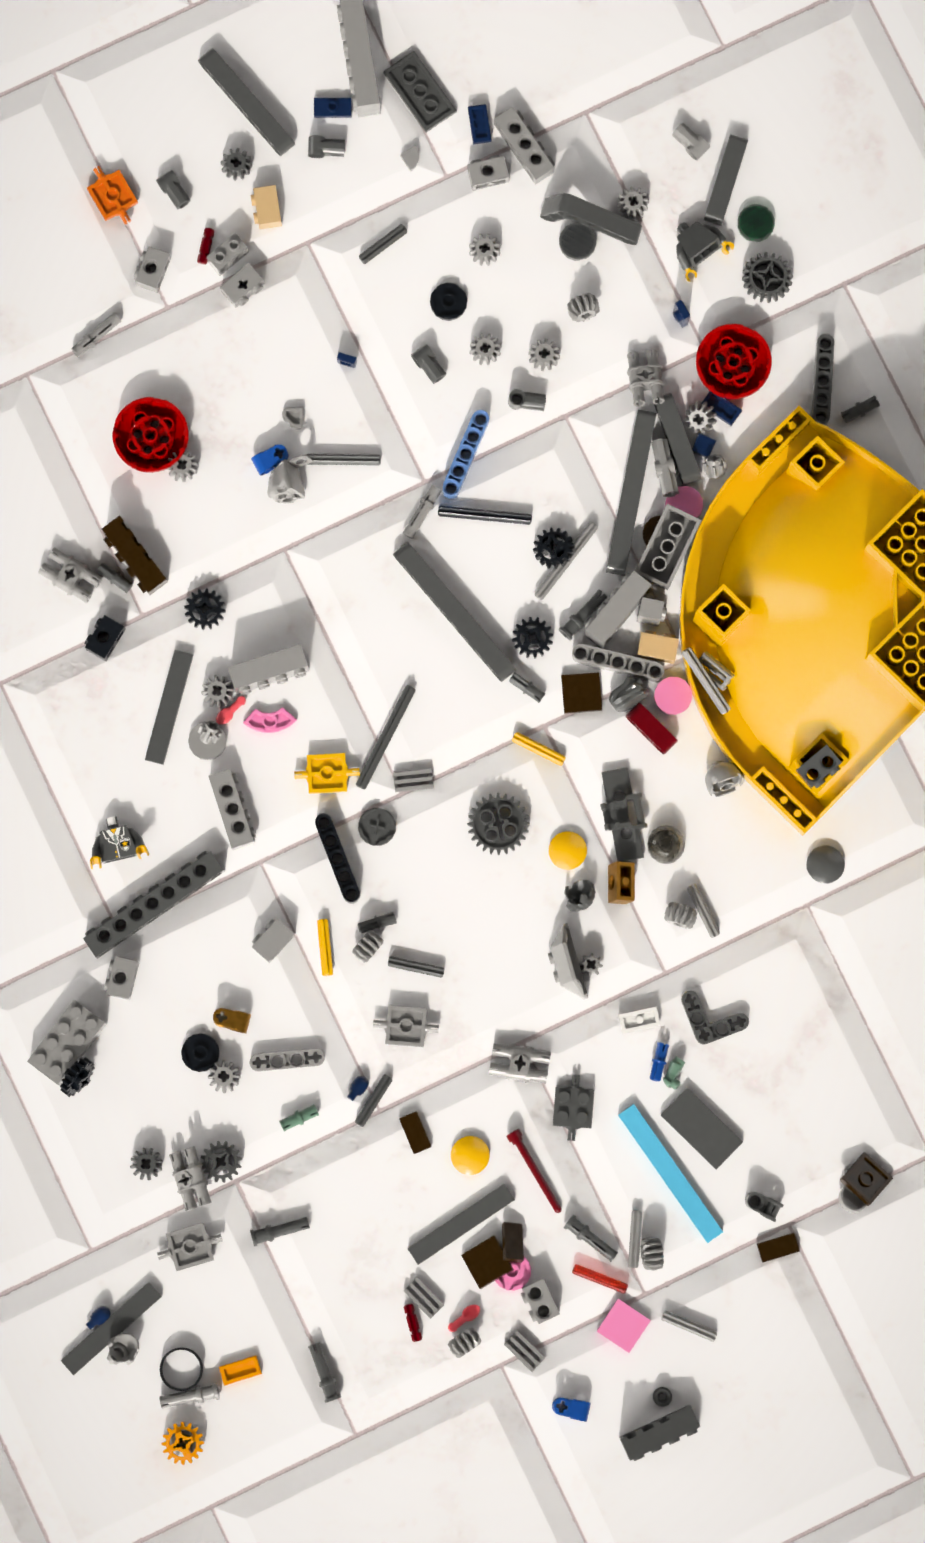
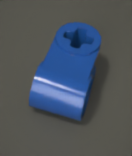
[251,444,289,476]
[552,1398,591,1422]

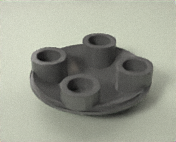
[806,845,845,884]

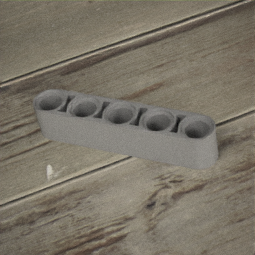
[572,644,664,682]

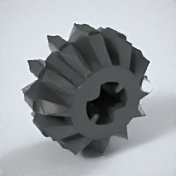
[220,148,253,181]
[130,1148,163,1180]

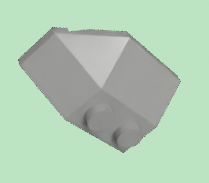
[548,923,589,1000]

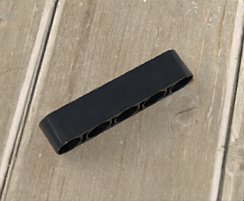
[315,813,360,904]

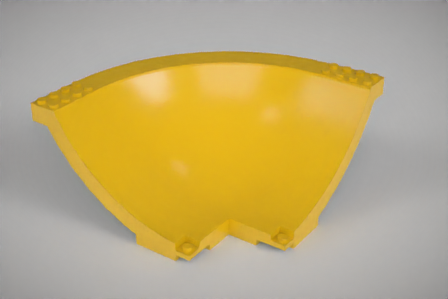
[679,405,925,836]

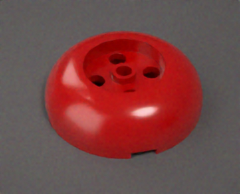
[696,324,772,399]
[112,397,189,473]

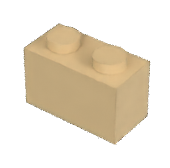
[250,185,282,229]
[637,630,679,664]

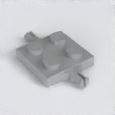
[373,1005,439,1047]
[157,1223,223,1271]

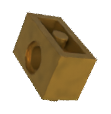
[608,861,635,904]

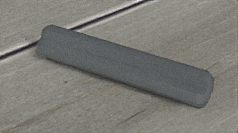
[359,224,407,264]
[388,956,445,978]
[355,1075,393,1127]

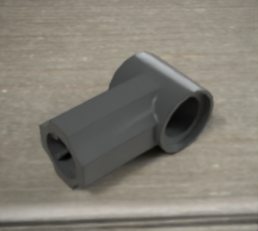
[308,135,345,158]
[156,170,191,210]
[411,344,446,384]
[508,389,546,412]

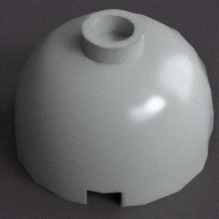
[705,761,745,797]

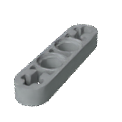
[249,1048,325,1072]

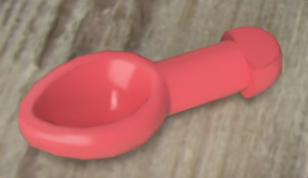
[216,696,246,725]
[448,1304,480,1332]

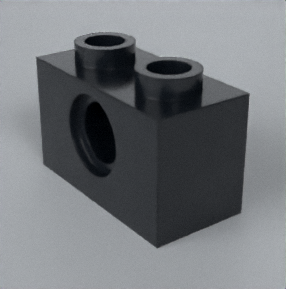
[84,615,126,661]

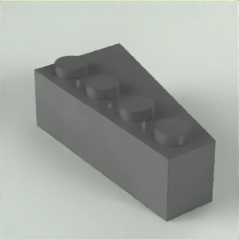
[619,1405,700,1461]

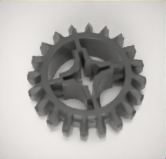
[742,252,793,303]

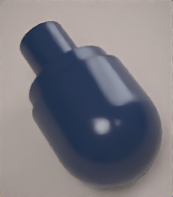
[347,1076,369,1101]
[86,1306,111,1330]

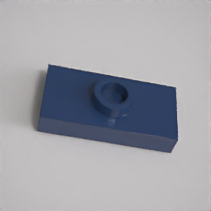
[314,98,352,118]
[468,104,492,145]
[673,300,690,328]
[701,391,742,426]

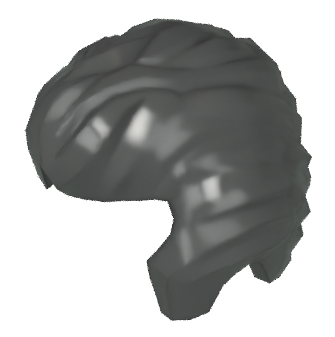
[564,880,596,912]

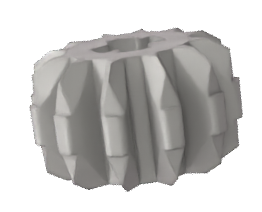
[617,187,649,219]
[469,234,500,266]
[567,293,600,322]
[469,333,501,366]
[528,339,560,371]
[685,401,717,433]
[167,451,199,482]
[201,675,234,708]
[664,902,697,929]
[352,930,384,963]
[208,1060,241,1093]
[640,1237,664,1271]
[448,1327,482,1358]

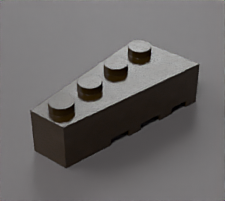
[102,515,168,596]

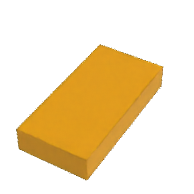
[219,1355,262,1386]

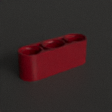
[625,703,678,755]

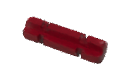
[197,228,215,265]
[403,1303,422,1342]

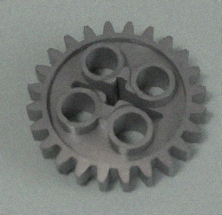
[467,793,530,855]

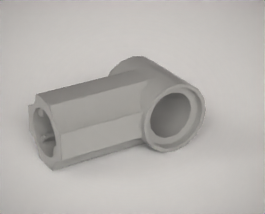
[672,123,711,161]

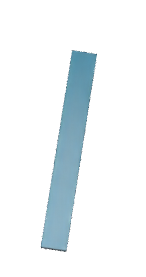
[618,1104,723,1243]

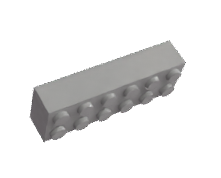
[337,0,381,117]

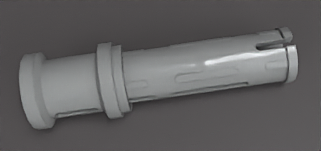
[159,1382,220,1408]

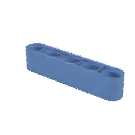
[443,410,489,499]

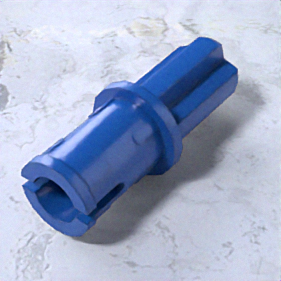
[649,1042,669,1082]

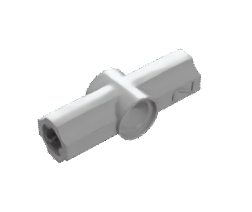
[651,438,679,497]

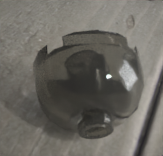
[647,825,685,864]

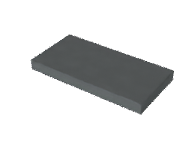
[383,51,457,133]
[660,1088,743,1170]

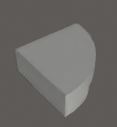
[400,145,419,172]

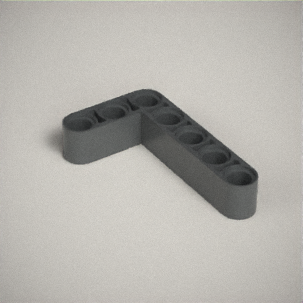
[540,193,642,245]

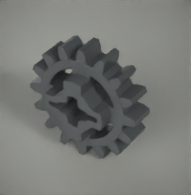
[200,1141,242,1183]

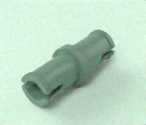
[279,1104,319,1132]

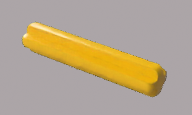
[512,732,566,766]
[317,919,333,976]

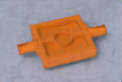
[87,166,138,224]

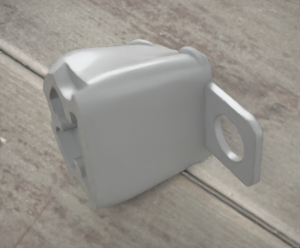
[267,455,312,504]

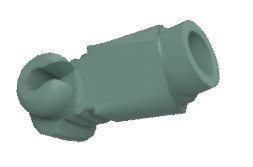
[663,1056,686,1090]

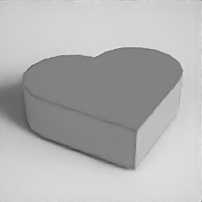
[282,407,304,430]

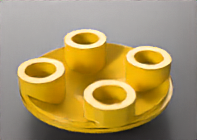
[549,831,587,870]
[451,1136,490,1175]

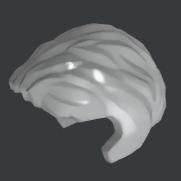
[107,1333,140,1365]

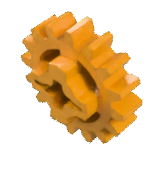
[161,1422,205,1465]

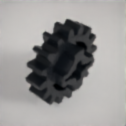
[533,527,575,569]
[184,588,226,630]
[512,617,553,659]
[60,1057,95,1097]

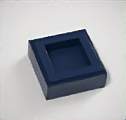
[337,352,357,368]
[692,433,716,458]

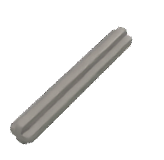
[681,647,731,714]

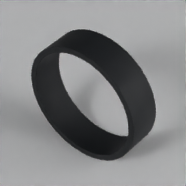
[159,1347,203,1391]

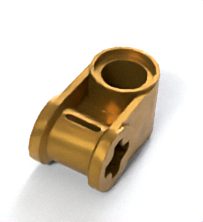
[213,1008,251,1034]

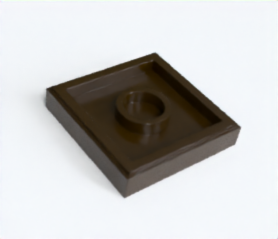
[561,672,602,714]
[840,1152,893,1206]
[461,1236,514,1289]

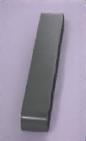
[198,48,295,156]

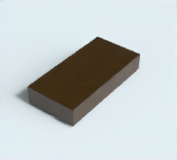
[399,1111,432,1154]
[502,1222,524,1263]
[757,1233,800,1263]

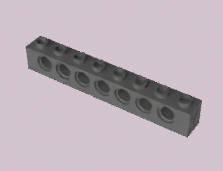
[83,851,225,959]

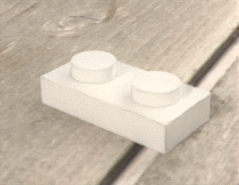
[618,1007,660,1034]

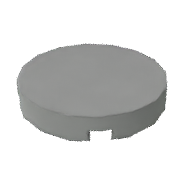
[188,722,227,760]

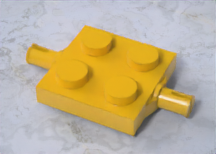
[294,753,360,794]

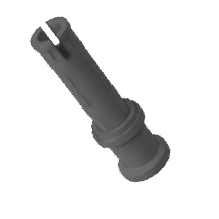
[558,589,608,641]
[563,1214,618,1262]
[250,1217,310,1247]
[308,1342,342,1403]

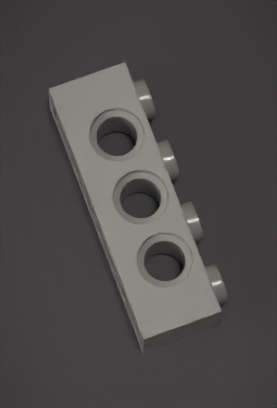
[494,107,555,185]
[208,769,257,850]

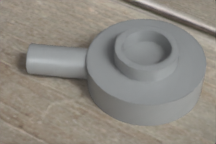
[838,1169,867,1213]

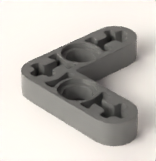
[681,991,749,1045]

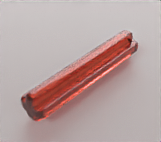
[572,1264,628,1294]

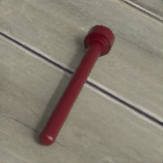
[506,1128,562,1213]

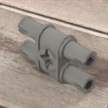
[627,349,665,407]
[38,547,103,603]
[489,1043,551,1084]
[169,1146,212,1211]

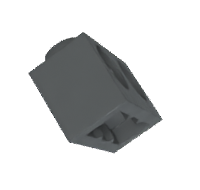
[796,745,842,789]

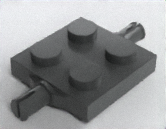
[553,1074,595,1141]

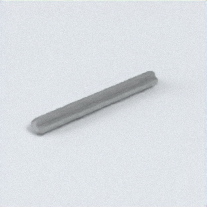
[535,522,598,600]

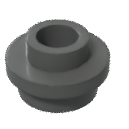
[653,1387,672,1407]

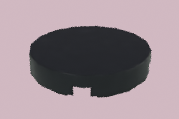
[430,283,467,321]
[181,1033,220,1072]

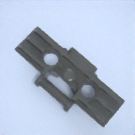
[600,767,648,862]

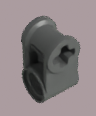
[745,1192,784,1222]

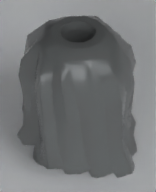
[609,677,649,712]

